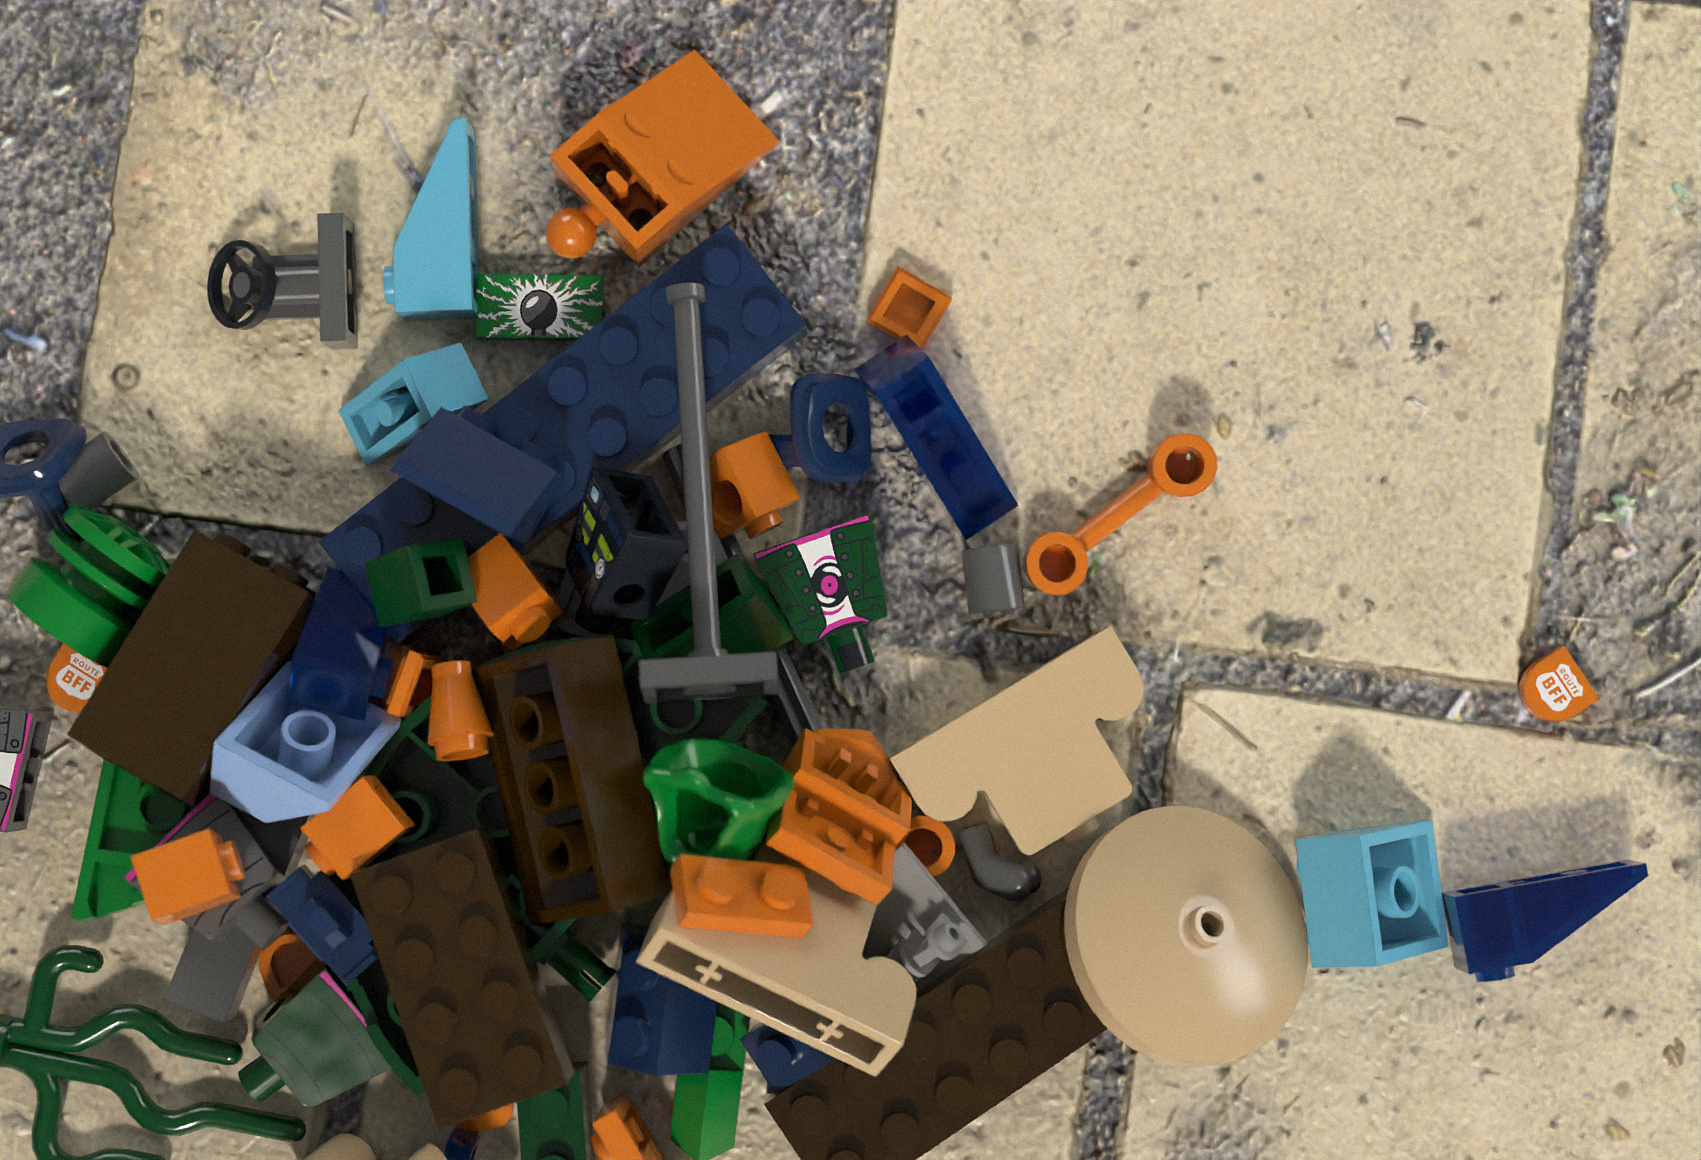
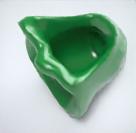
[643,738,794,865]

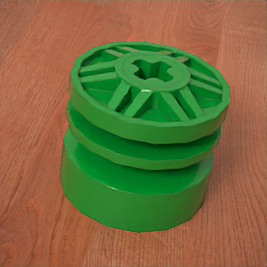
[6,502,171,668]

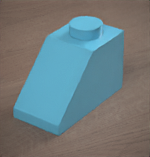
[338,343,489,466]

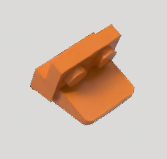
[762,728,912,905]

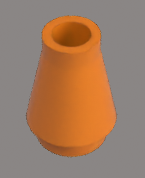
[428,660,494,761]

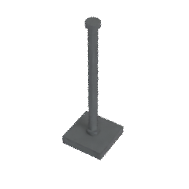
[639,283,778,704]

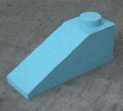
[383,118,479,321]

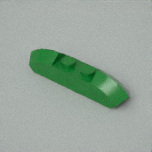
[670,1002,751,1160]

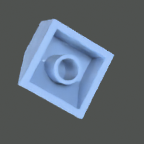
[210,661,401,823]

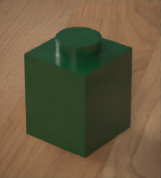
[364,538,478,627]

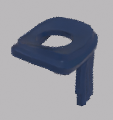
[768,373,872,483]
[0,418,88,540]

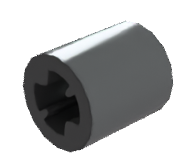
[57,432,138,510]
[961,544,1025,614]

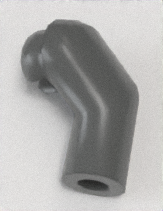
[957,821,1042,901]

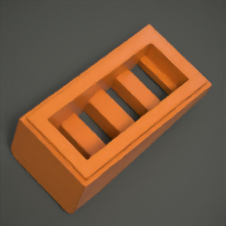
[377,644,443,717]

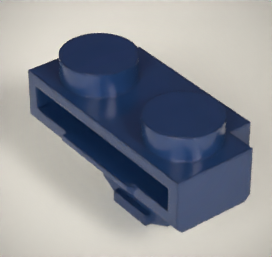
[266,865,379,985]

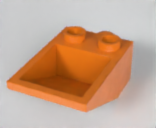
[545,50,779,267]

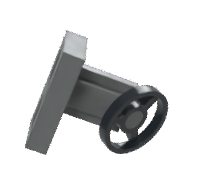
[207,213,357,350]

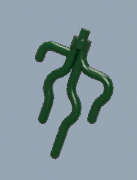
[0,945,306,1160]

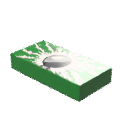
[475,274,605,341]

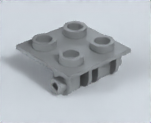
[862,843,987,989]

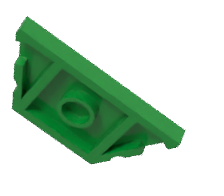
[71,759,192,923]

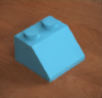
[1296,820,1449,968]

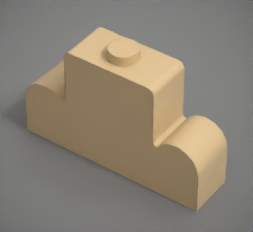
[889,626,1144,855]
[636,840,916,1077]

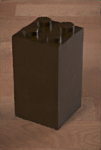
[67,529,326,809]

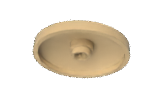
[1064,806,1308,1068]

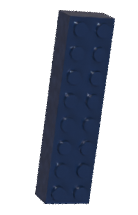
[319,223,808,645]

